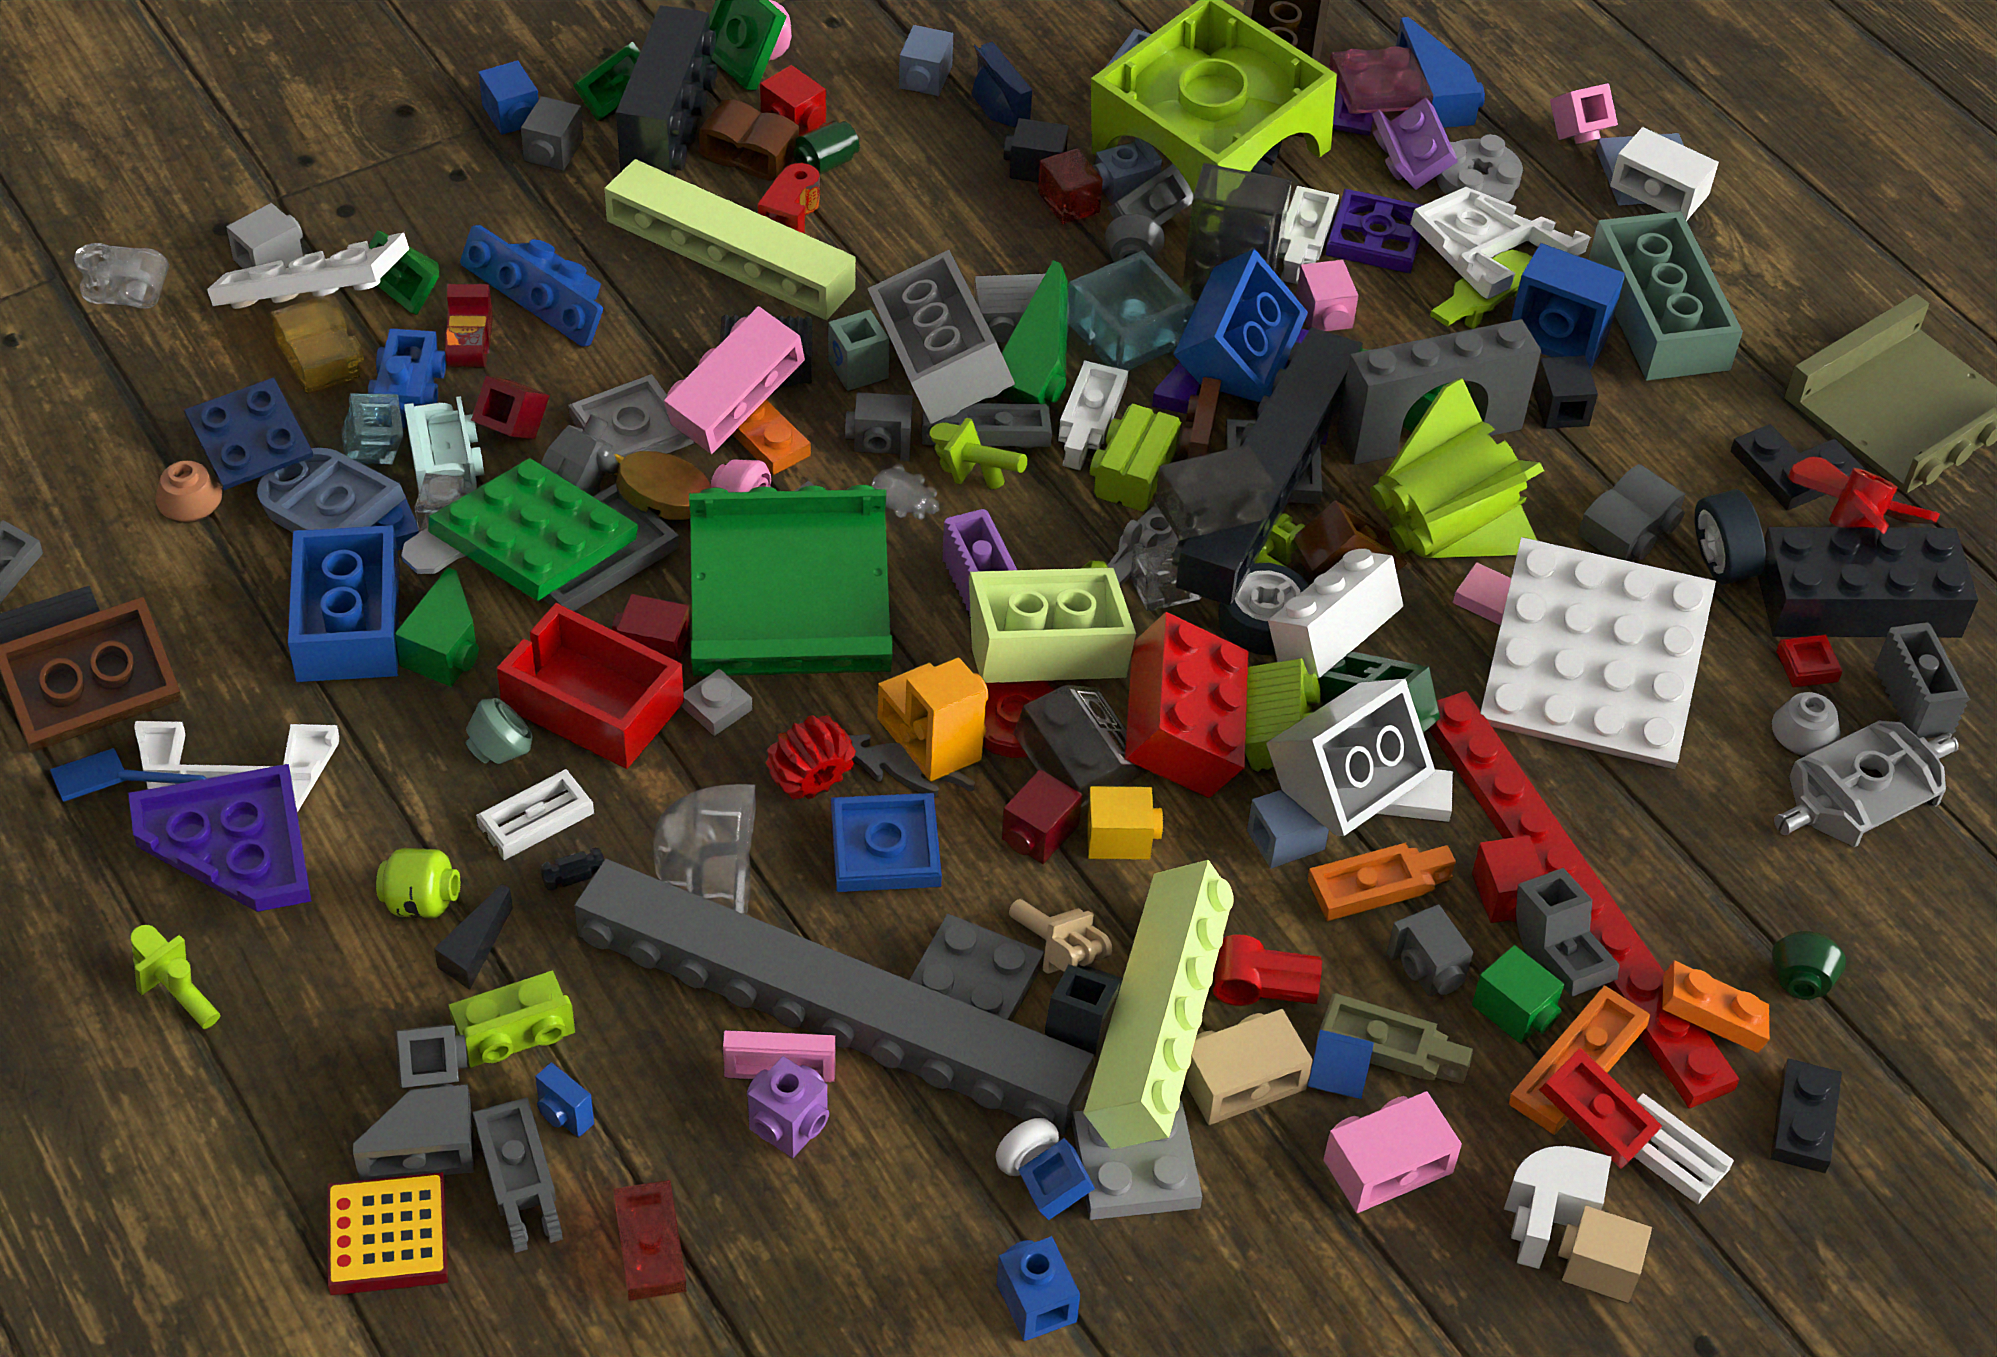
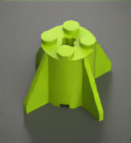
[1370,378,1544,558]

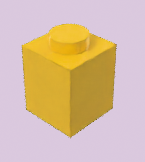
[1087,786,1163,860]

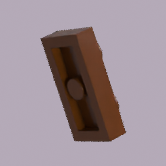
[1179,377,1221,470]

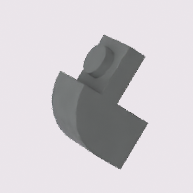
[1516,868,1619,997]

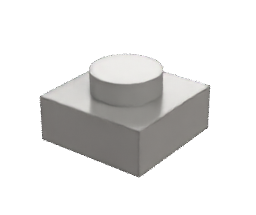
[682,669,752,736]

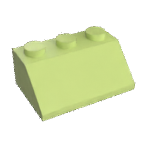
[969,568,1136,683]

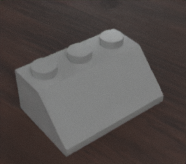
[1266,679,1435,836]

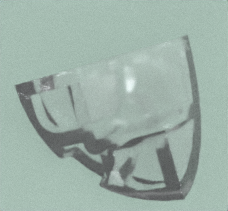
[653,784,756,915]

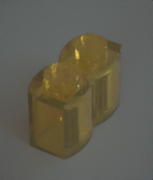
[271,296,364,394]

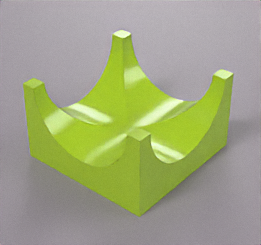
[1091,0,1337,234]

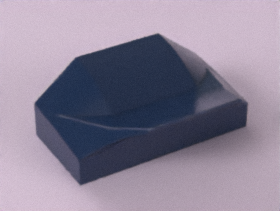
[972,42,1032,128]

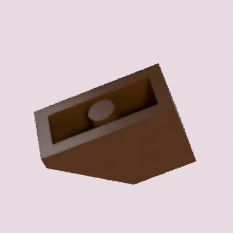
[1294,500,1407,578]

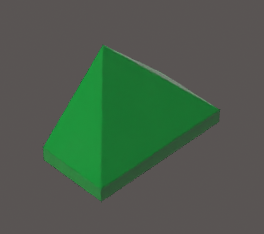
[573,42,640,121]
[368,230,439,315]

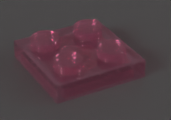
[1329,46,1433,114]

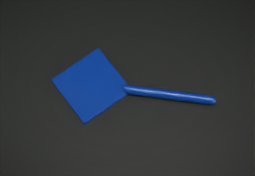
[50,748,206,802]

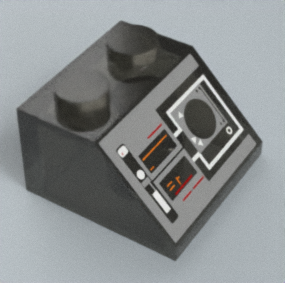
[1013,685,1150,807]

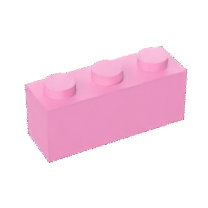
[664,306,805,455]

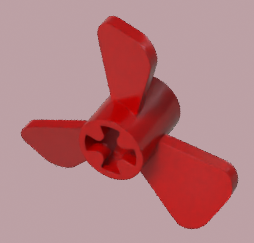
[1788,457,1940,534]

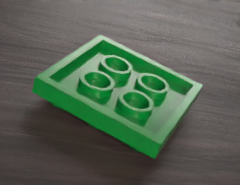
[428,458,638,601]

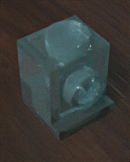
[341,393,403,464]

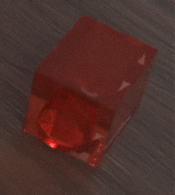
[1038,148,1103,224]

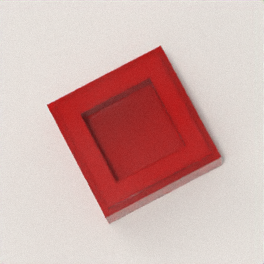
[1776,634,1843,687]

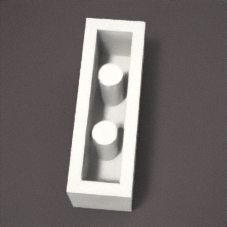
[1268,549,1403,678]

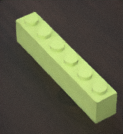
[604,159,856,320]
[1083,860,1233,1149]

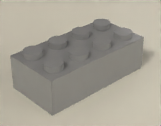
[867,250,1015,424]

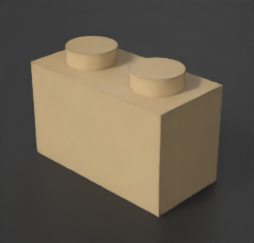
[1184,1009,1313,1125]

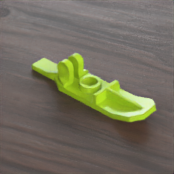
[1430,249,1532,329]

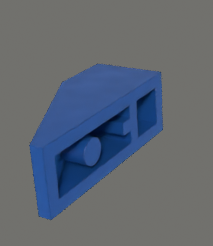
[1395,17,1485,128]

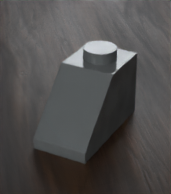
[353,1083,474,1181]

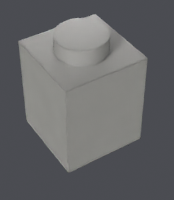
[226,203,303,269]

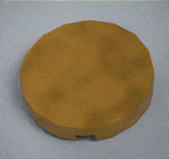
[616,451,711,520]

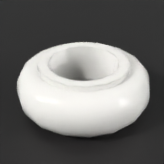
[996,1118,1059,1176]

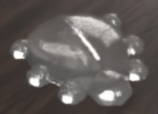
[872,464,939,520]

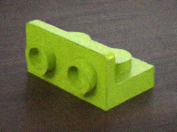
[448,970,575,1068]

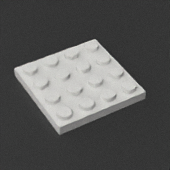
[1480,537,1716,769]

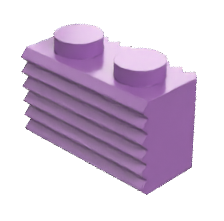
[942,509,1017,617]

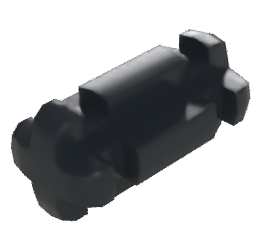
[540,847,605,891]

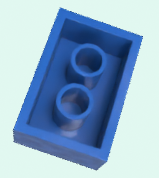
[288,525,400,682]

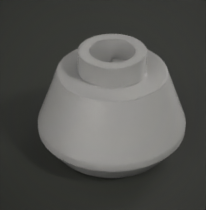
[1772,692,1840,756]

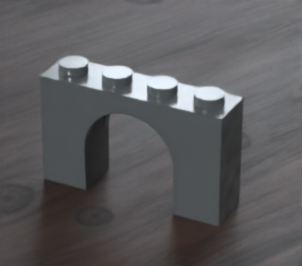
[1337,319,1541,465]

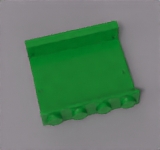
[689,485,893,677]

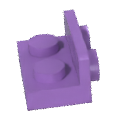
[1372,97,1458,190]

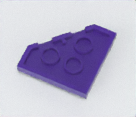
[128,764,311,912]

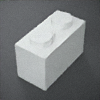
[1610,127,1719,221]

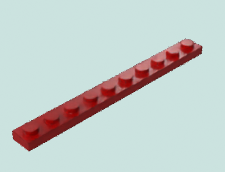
[1428,691,1739,1109]

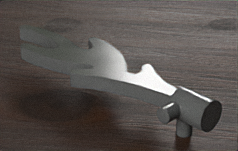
[799,721,975,798]

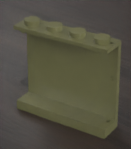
[1784,294,1997,494]

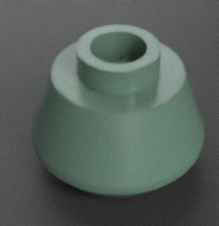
[466,698,533,764]

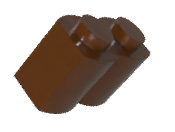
[699,99,799,180]

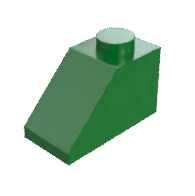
[395,568,479,687]

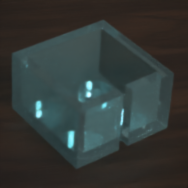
[1068,251,1195,371]

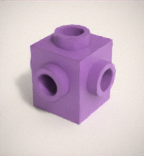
[747,1056,829,1158]

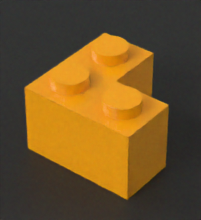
[877,657,988,782]

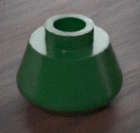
[1772,931,1846,1000]

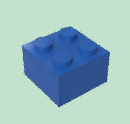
[1511,243,1625,370]

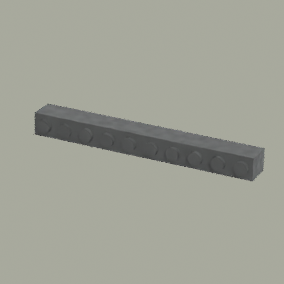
[574,859,1094,1135]

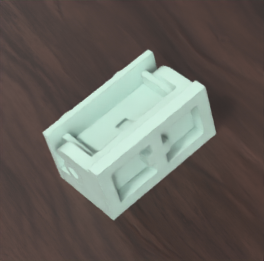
[404,396,484,504]

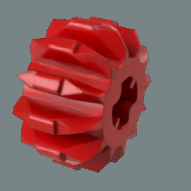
[766,715,856,800]

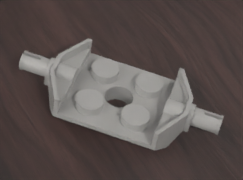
[1774,720,1958,847]

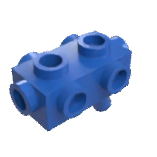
[368,329,446,428]

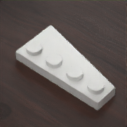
[207,232,409,309]

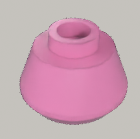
[710,459,771,492]

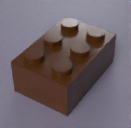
[0,596,180,753]

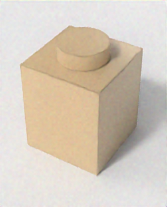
[1557,1205,1652,1303]

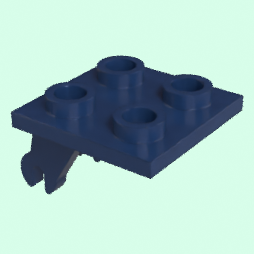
[184,377,313,490]

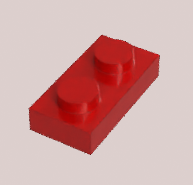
[1539,1048,1663,1169]

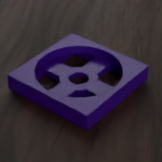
[1326,189,1423,274]

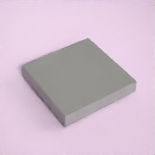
[569,374,694,475]

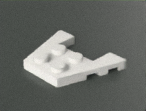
[1410,187,1591,299]
[134,721,339,812]

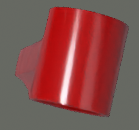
[1213,935,1322,1006]

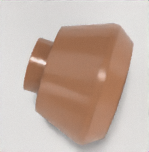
[155,461,222,523]

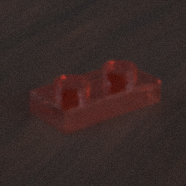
[613,1180,687,1301]

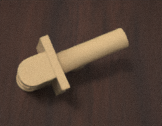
[1009,899,1112,974]

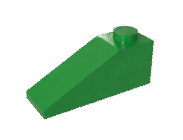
[998,260,1068,406]

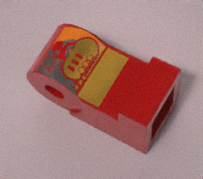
[758,163,820,234]

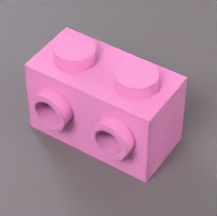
[1323,1091,1462,1213]

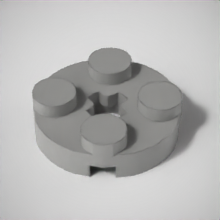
[1436,134,1523,203]

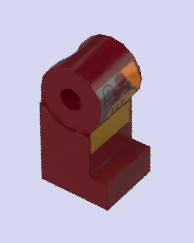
[445,284,493,368]

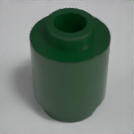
[793,121,860,175]

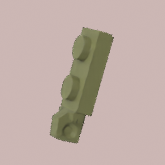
[1316,993,1473,1084]

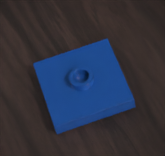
[831,793,942,892]

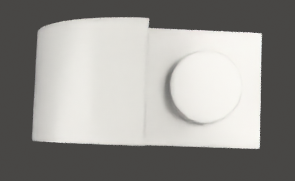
[1504,1146,1611,1269]

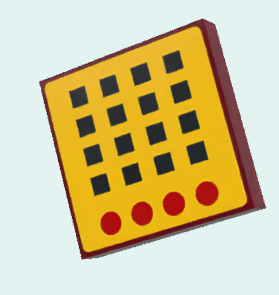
[328,1172,448,1295]

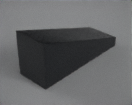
[434,884,513,990]

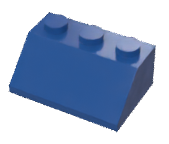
[1173,248,1308,402]

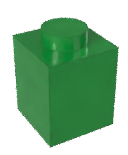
[1472,945,1564,1044]

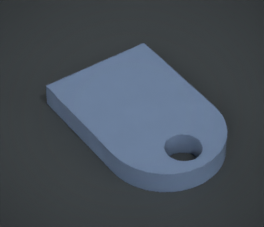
[257,448,406,532]

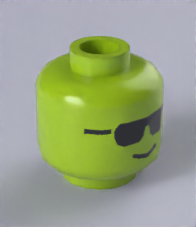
[376,848,460,919]

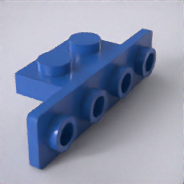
[460,225,603,346]

